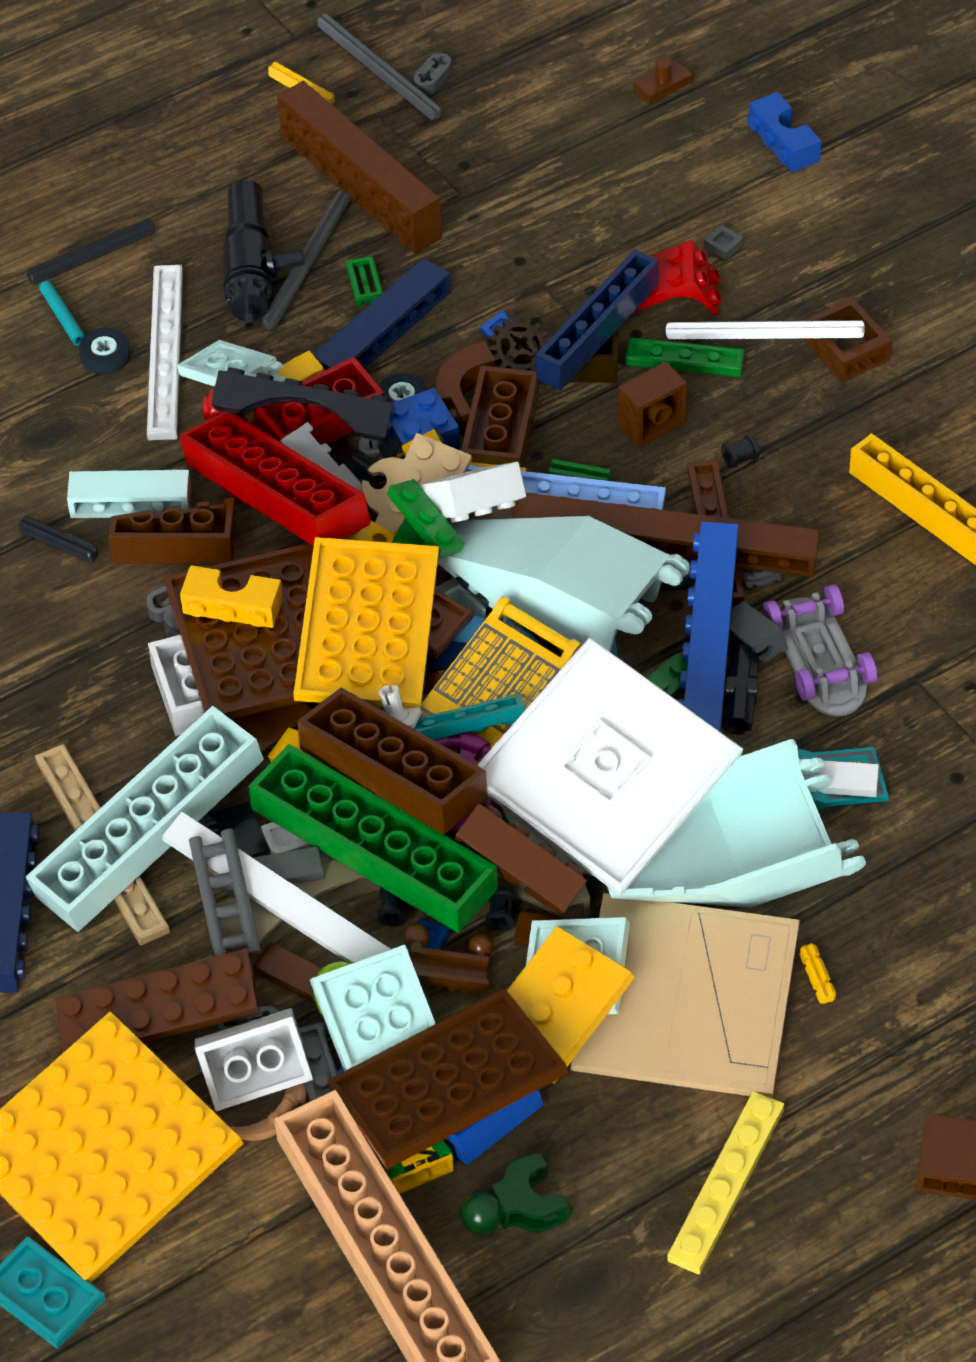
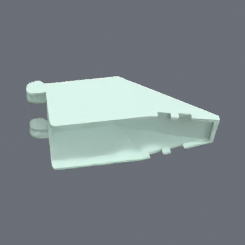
[438,516,690,652]
[607,739,866,908]

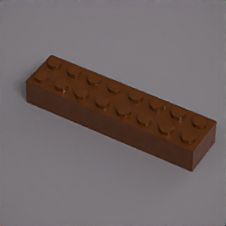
[277,80,442,254]

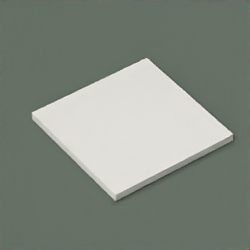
[477,637,743,896]

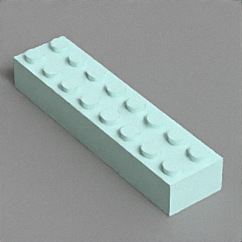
[26,706,264,932]

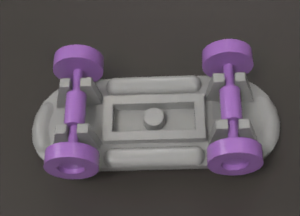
[763,584,877,717]

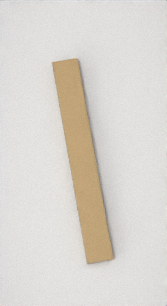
[35,744,170,946]

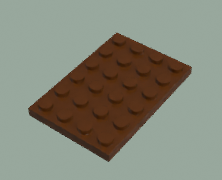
[327,988,569,1169]

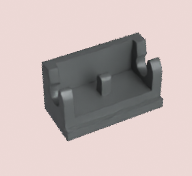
[729,601,788,662]

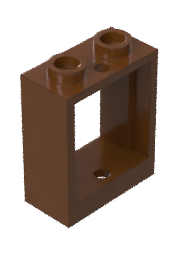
[803,298,892,382]

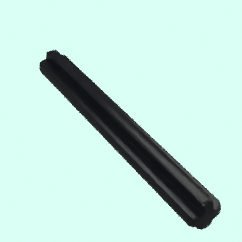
[26,219,155,285]

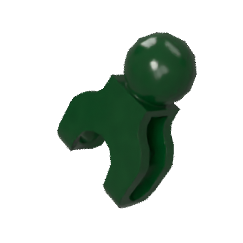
[460,1154,573,1235]

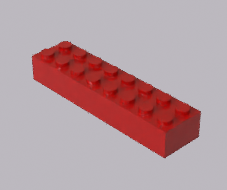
[179,412,371,546]

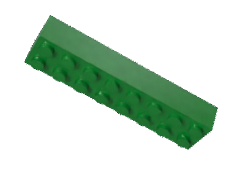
[248,744,498,933]

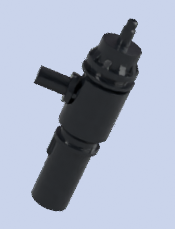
[223,180,305,327]

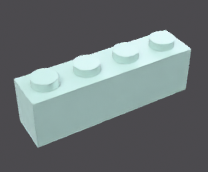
[67,470,191,518]

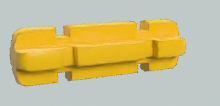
[800,944,836,1004]

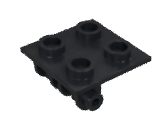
[198,802,269,857]

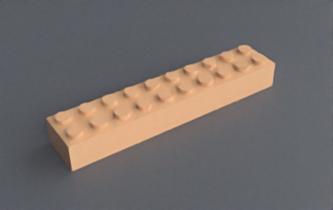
[274,1090,500,1362]

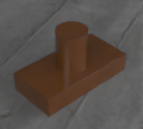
[633,57,693,105]

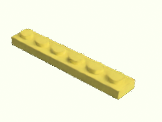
[668,1091,784,1275]

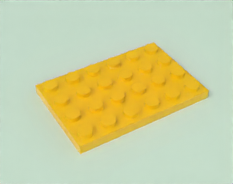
[294,537,439,708]

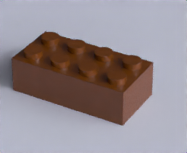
[461,366,539,468]

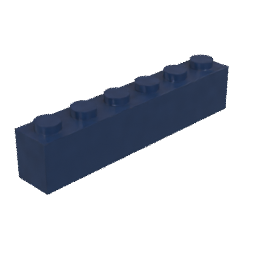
[536,249,659,391]
[313,258,451,371]
[0,813,40,993]

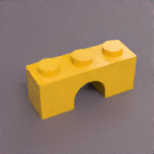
[180,565,283,628]

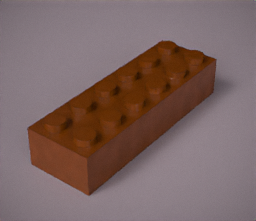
[297,687,487,835]

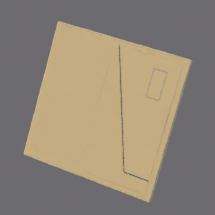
[571,893,800,1099]

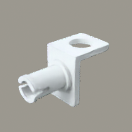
[379,685,422,728]

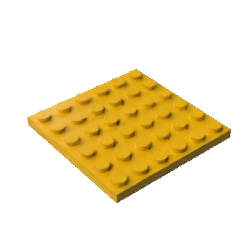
[0,1011,244,1283]

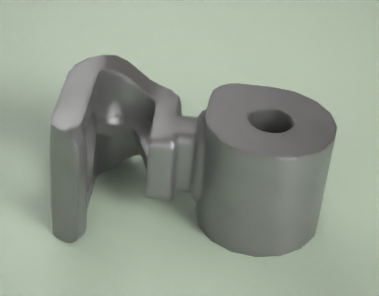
[147,586,180,638]

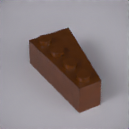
[108,497,237,564]
[454,803,587,916]

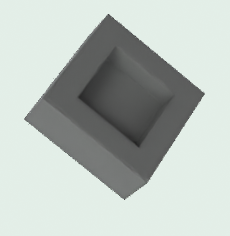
[704,225,744,261]

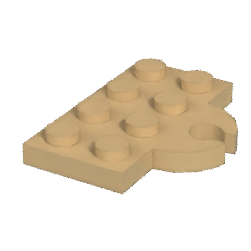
[362,433,472,534]

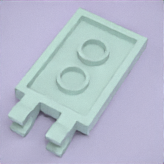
[177,340,286,386]

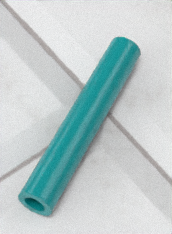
[39,281,85,346]

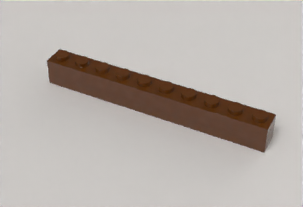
[512,492,820,577]

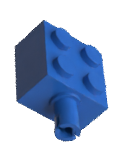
[389,388,460,456]

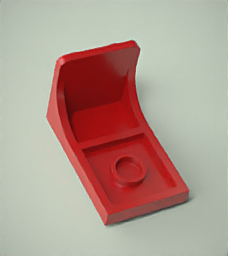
[611,240,722,316]

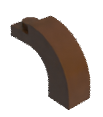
[436,340,495,436]

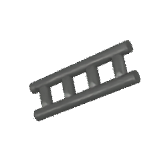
[189,829,261,957]

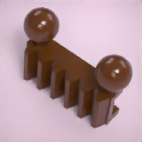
[403,923,494,996]

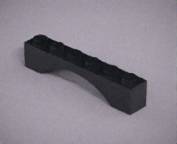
[211,367,396,442]

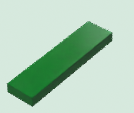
[626,338,744,377]

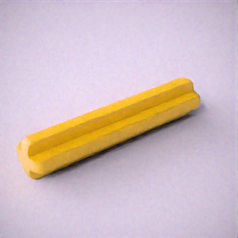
[268,62,335,105]

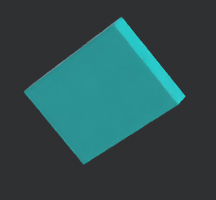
[0,1236,106,1349]

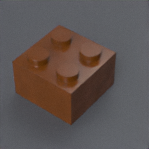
[618,362,687,448]

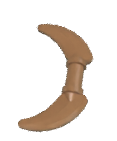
[229,1083,307,1141]

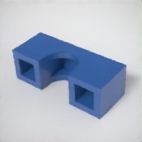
[747,92,821,172]

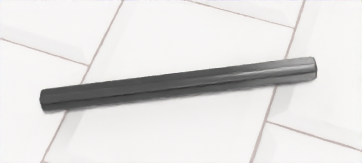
[317,14,442,121]
[261,190,351,331]

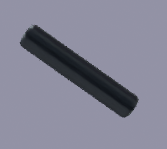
[18,516,99,563]

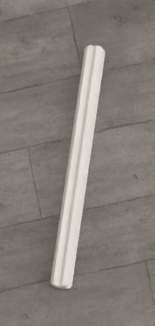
[666,320,865,339]

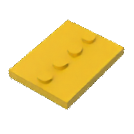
[507,926,635,1084]

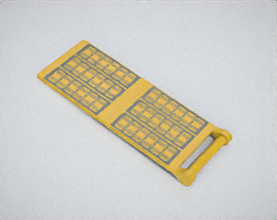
[419,596,582,764]

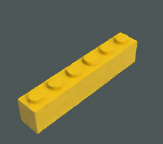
[849,433,976,565]

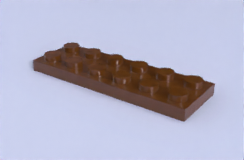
[55,948,260,1053]

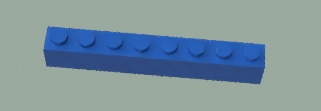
[678,522,738,732]

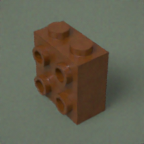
[916,1114,976,1200]

